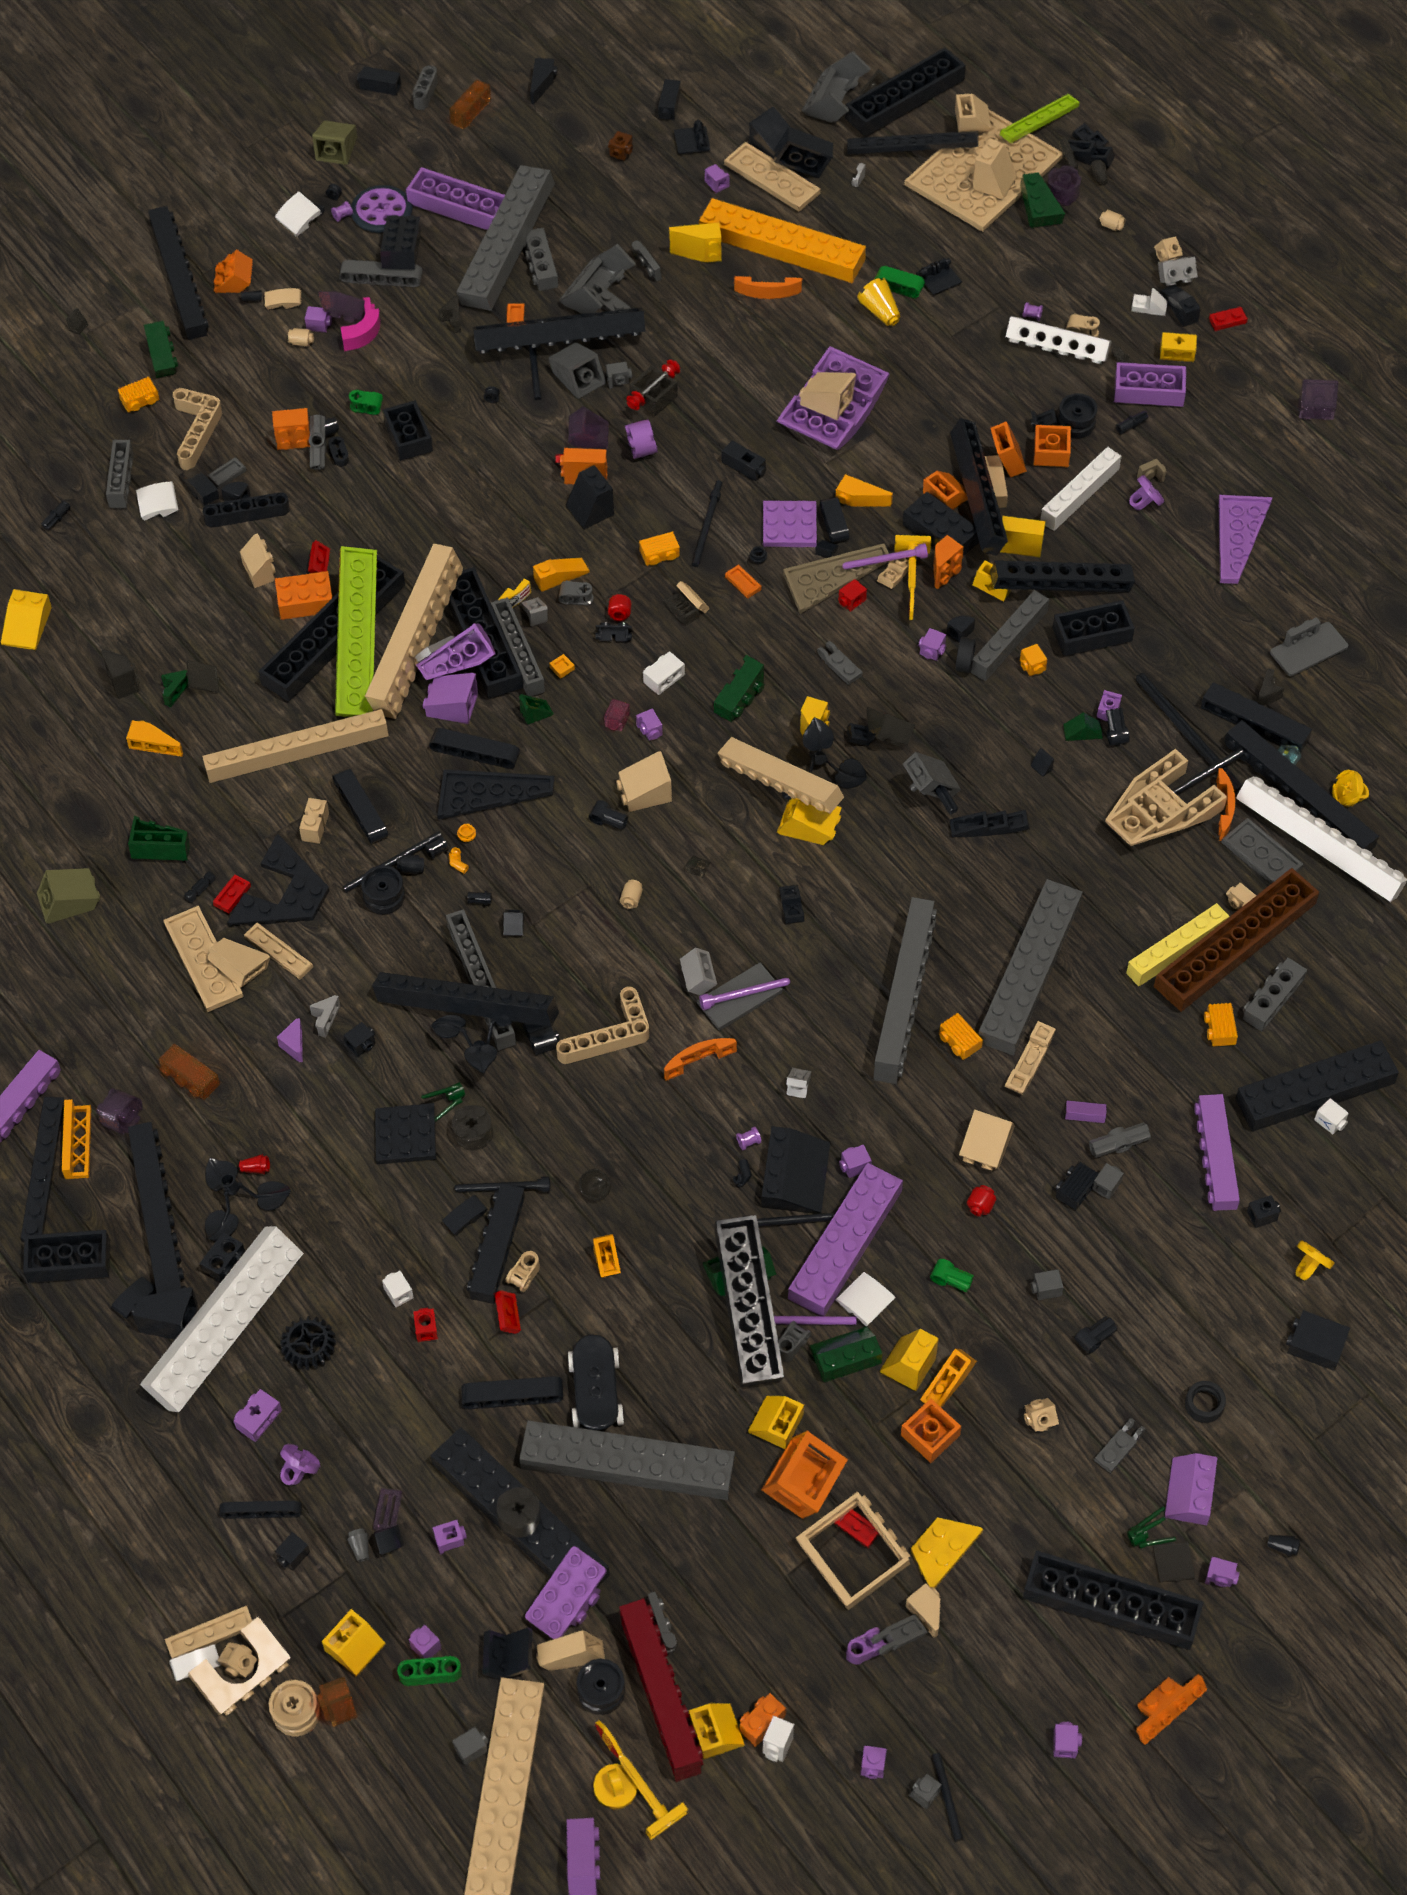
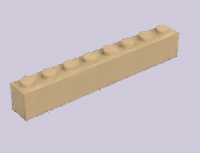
[718,737,844,814]

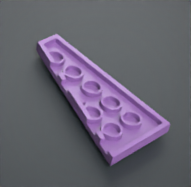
[1219,495,1273,584]

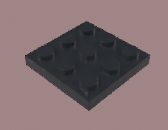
[375,1103,436,1164]

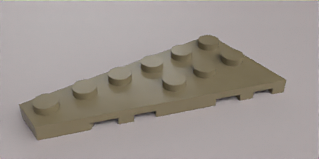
[783,543,889,614]

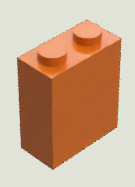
[990,421,1027,478]
[560,448,608,484]

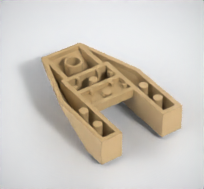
[1105,749,1227,846]

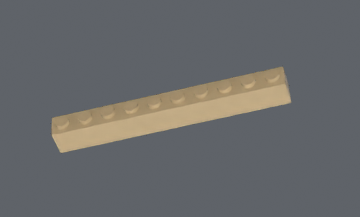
[202,709,389,783]

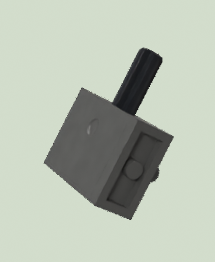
[903,752,961,814]

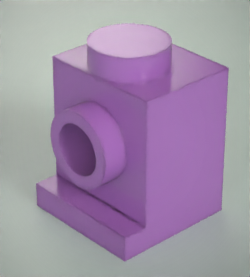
[705,164,729,193]
[1097,690,1122,721]
[636,708,662,741]
[433,1520,467,1554]
[1205,1557,1240,1587]

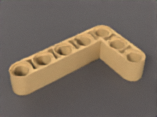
[173,388,222,470]
[556,987,649,1064]

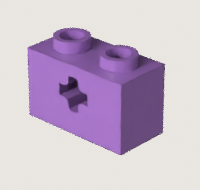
[234,1389,282,1442]

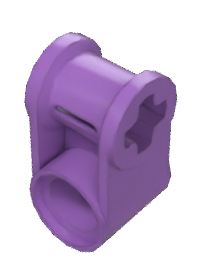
[846,1627,888,1665]

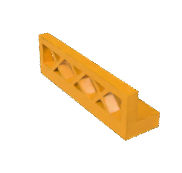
[62,1099,92,1179]

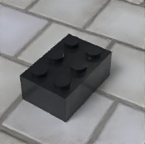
[774,127,833,178]
[383,400,433,461]

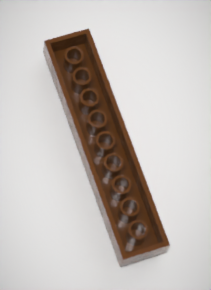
[1154,868,1319,1012]

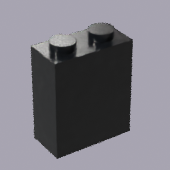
[1286,1310,1350,1371]

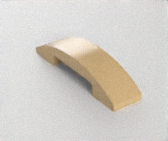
[1005,1021,1056,1095]

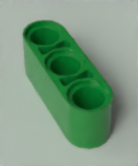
[874,266,925,298]
[397,1656,462,1686]

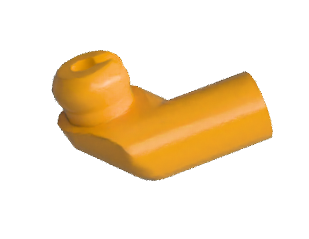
[449,847,469,874]

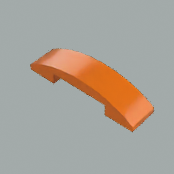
[734,276,802,299]
[1216,768,1235,841]
[664,1038,737,1081]

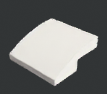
[275,192,321,236]
[136,482,178,521]
[836,1272,895,1327]

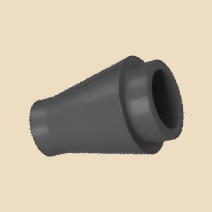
[347,1529,370,1562]

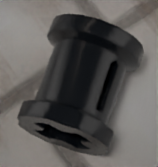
[424,836,449,859]

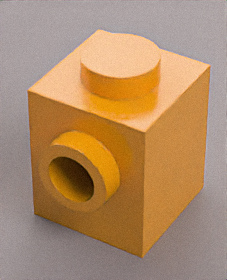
[1020,644,1047,676]

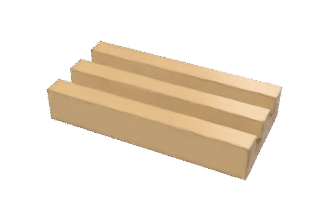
[676,581,709,613]

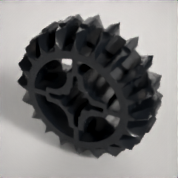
[280,1315,336,1371]

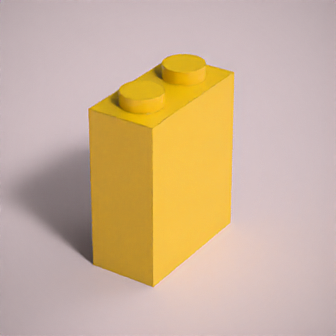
[1000,516,1045,557]

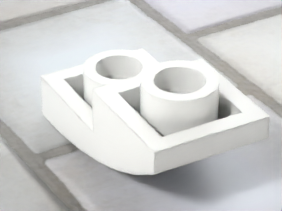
[170,1644,221,1681]

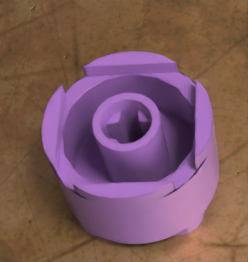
[625,419,658,459]

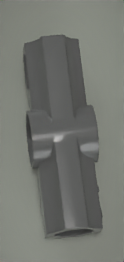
[309,415,326,470]
[1089,1122,1151,1158]

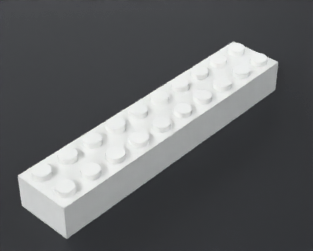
[140,1227,304,1412]

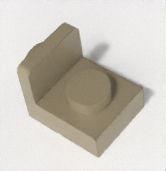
[1137,459,1166,482]

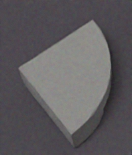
[852,163,865,187]

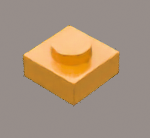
[549,654,575,679]

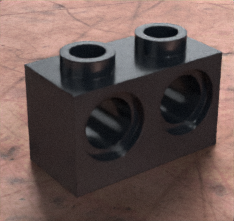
[199,1232,245,1283]

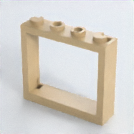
[796,1492,910,1610]

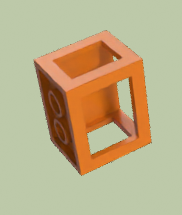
[762,1431,848,1519]

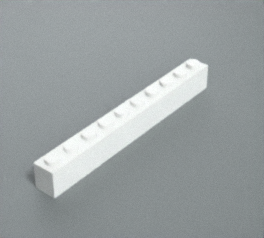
[1236,776,1407,902]

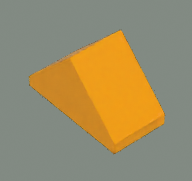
[593,1234,621,1277]

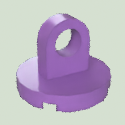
[1129,475,1164,510]
[280,1444,320,1485]

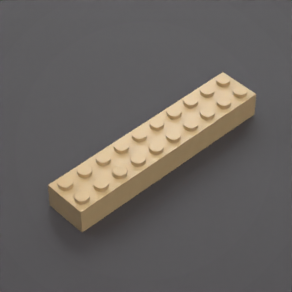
[365,543,463,719]

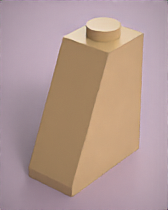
[208,938,270,987]
[536,1630,605,1671]

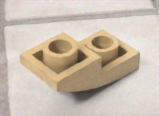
[265,288,301,310]
[877,558,909,589]

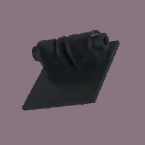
[674,120,711,154]
[916,257,962,295]

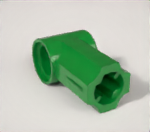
[930,1258,974,1292]

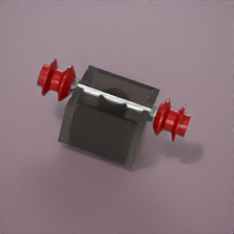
[626,360,680,416]

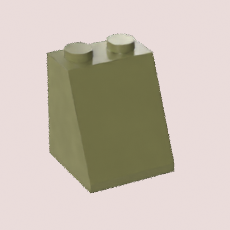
[312,121,357,165]
[37,868,100,924]

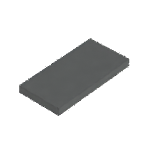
[1221,818,1303,884]
[697,963,783,1031]

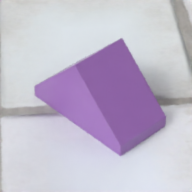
[277,1018,303,1062]

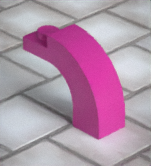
[341,297,380,351]

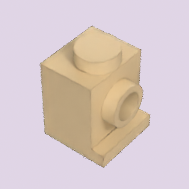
[1226,883,1256,910]

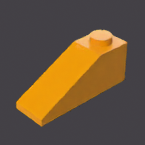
[836,474,893,507]
[533,558,590,592]
[126,720,183,757]
[920,1349,977,1407]

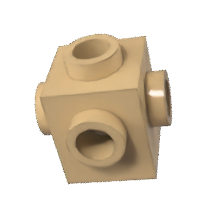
[1154,237,1183,262]
[1024,1398,1059,1431]
[217,1643,257,1678]

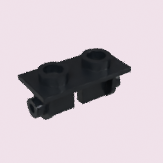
[595,622,632,642]

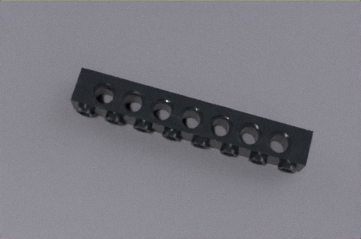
[990,560,1135,592]

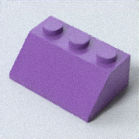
[1165,1453,1217,1525]

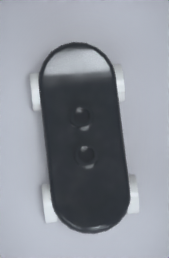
[568,1334,624,1430]

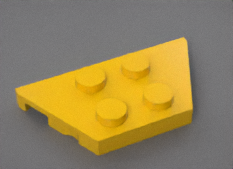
[911,1517,983,1588]

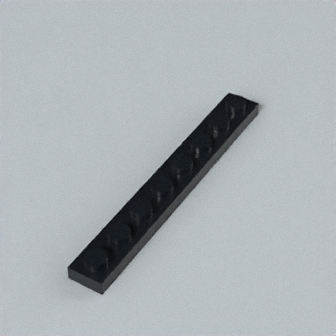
[847,131,979,154]
[21,1097,64,1242]

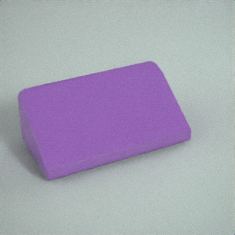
[1065,1101,1106,1123]

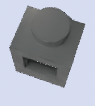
[606,362,632,389]
[909,1774,941,1809]

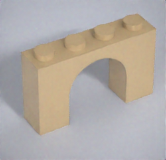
[188,1617,290,1716]

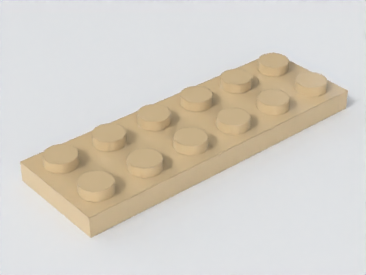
[724,142,820,212]
[163,906,243,1012]

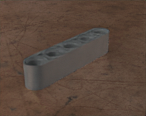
[339,260,423,287]

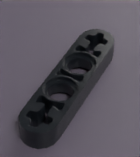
[219,1501,302,1519]

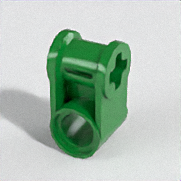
[349,390,383,415]

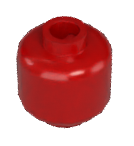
[608,594,632,621]
[967,1185,997,1216]

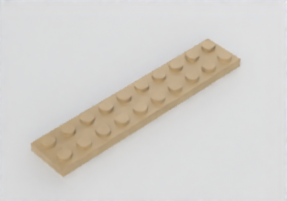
[464,1678,545,1895]

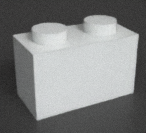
[643,651,685,695]
[763,1716,794,1762]

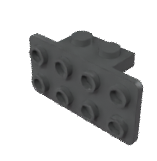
[1270,617,1348,676]

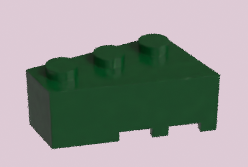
[144,321,178,378]

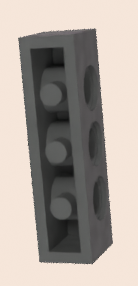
[523,228,558,291]
[106,440,134,508]
[1242,958,1307,1032]

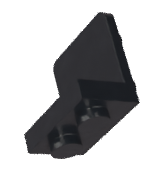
[483,1628,533,1680]

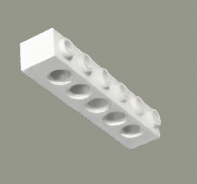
[1006,317,1111,364]

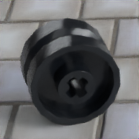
[1058,393,1097,438]
[361,865,405,914]
[576,1658,626,1715]

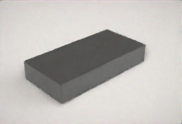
[208,457,247,489]

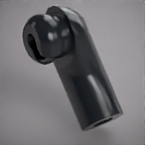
[733,1159,752,1187]

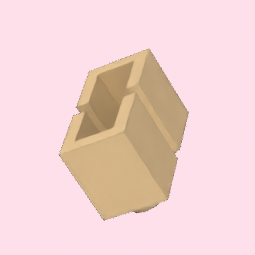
[299,798,329,844]

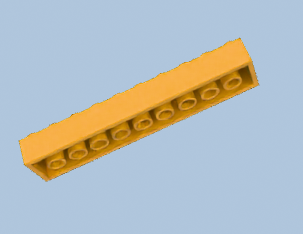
[699,198,866,283]

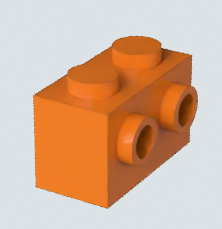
[740,1693,786,1747]

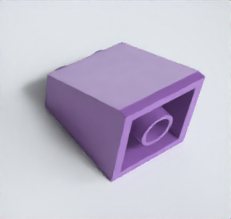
[423,673,478,724]

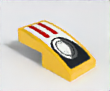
[498,579,531,608]

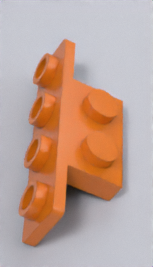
[1136,1674,1207,1745]

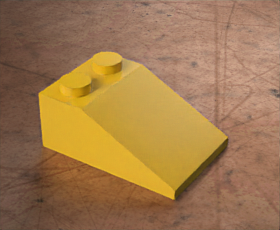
[669,223,721,262]
[1,589,52,650]

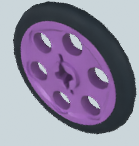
[351,185,413,233]

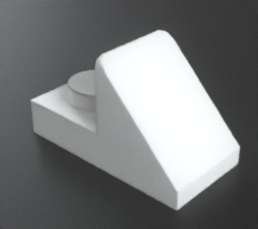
[1132,288,1167,316]

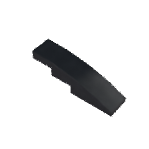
[950,810,1030,837]

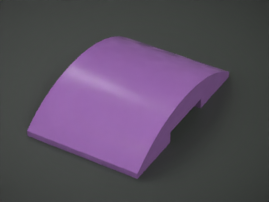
[777,346,889,450]

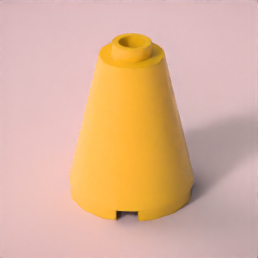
[857,278,900,326]

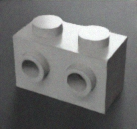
[1158,257,1197,286]
[680,947,717,995]

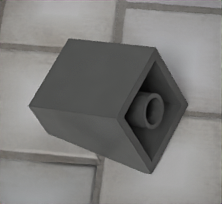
[548,343,606,399]

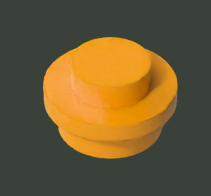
[457,824,476,842]

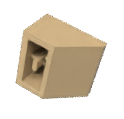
[955,94,991,132]
[240,533,276,588]

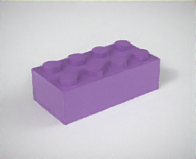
[1114,362,1186,407]

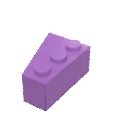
[567,1818,600,1895]

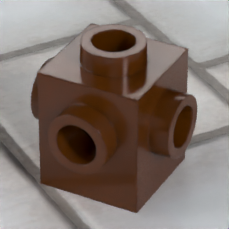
[608,131,633,161]

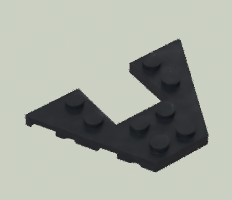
[227,834,330,927]

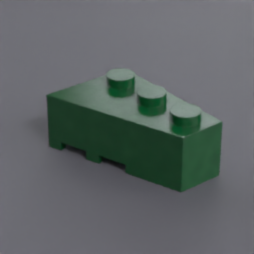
[1020,172,1065,228]
[714,655,765,723]
[128,816,190,860]

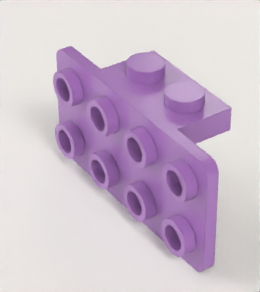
[525,1547,606,1639]

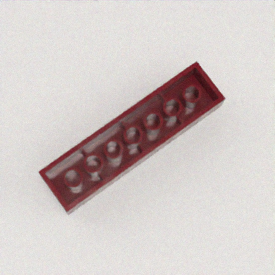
[619,1598,704,1782]

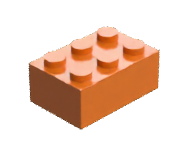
[275,571,332,620]

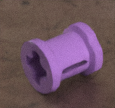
[331,201,353,222]
[1023,302,1043,321]
[736,1126,761,1150]

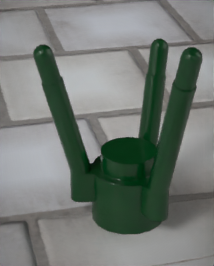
[421,1082,465,1121]
[1127,1506,1176,1549]

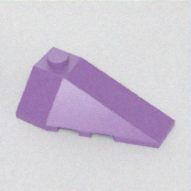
[416,624,496,680]

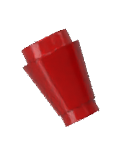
[239,1154,270,1174]

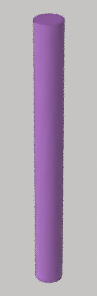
[774,1316,856,1325]

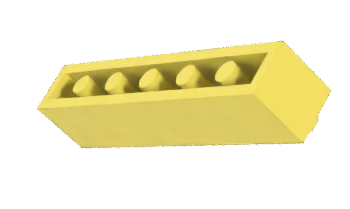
[1126,903,1229,987]

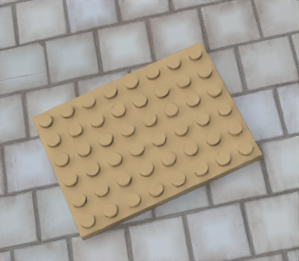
[905,109,1063,232]

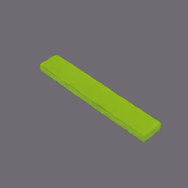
[1000,94,1080,143]

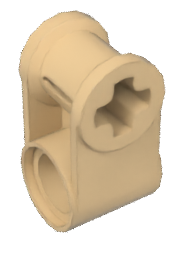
[1066,314,1100,337]
[505,1251,540,1292]

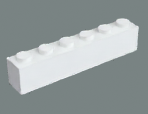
[1040,447,1121,531]

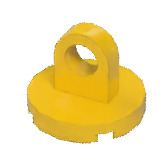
[1332,770,1369,807]
[1296,1240,1335,1280]
[594,1764,638,1810]

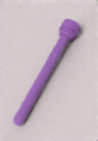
[842,543,928,569]
[699,978,790,1010]

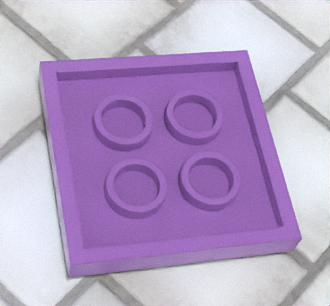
[763,501,816,547]

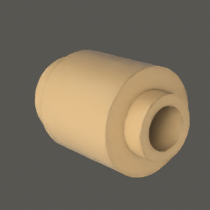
[1100,210,1126,231]
[288,328,314,346]
[620,880,643,909]

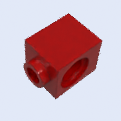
[838,579,867,612]
[413,1308,438,1342]

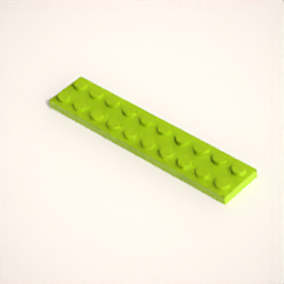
[335,546,377,717]

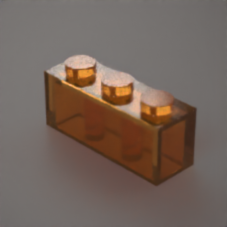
[450,79,491,129]
[158,1043,220,1100]
[317,1676,358,1727]

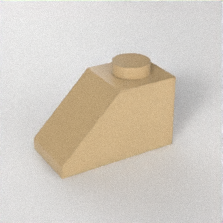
[906,1583,940,1638]

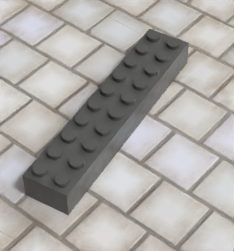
[457,165,555,311]
[979,879,1083,1056]
[874,897,937,1084]
[520,1421,735,1500]

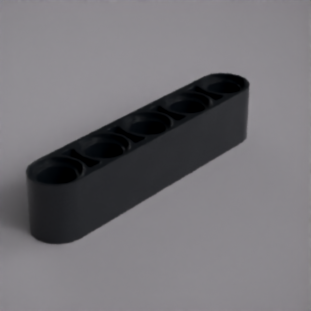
[202,492,290,528]
[429,728,520,769]
[332,767,389,844]
[461,1376,564,1409]

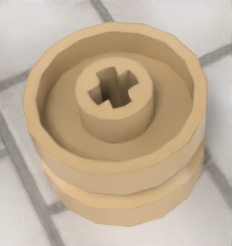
[269,1680,320,1736]

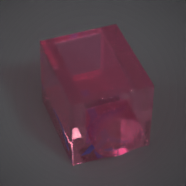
[604,699,630,731]

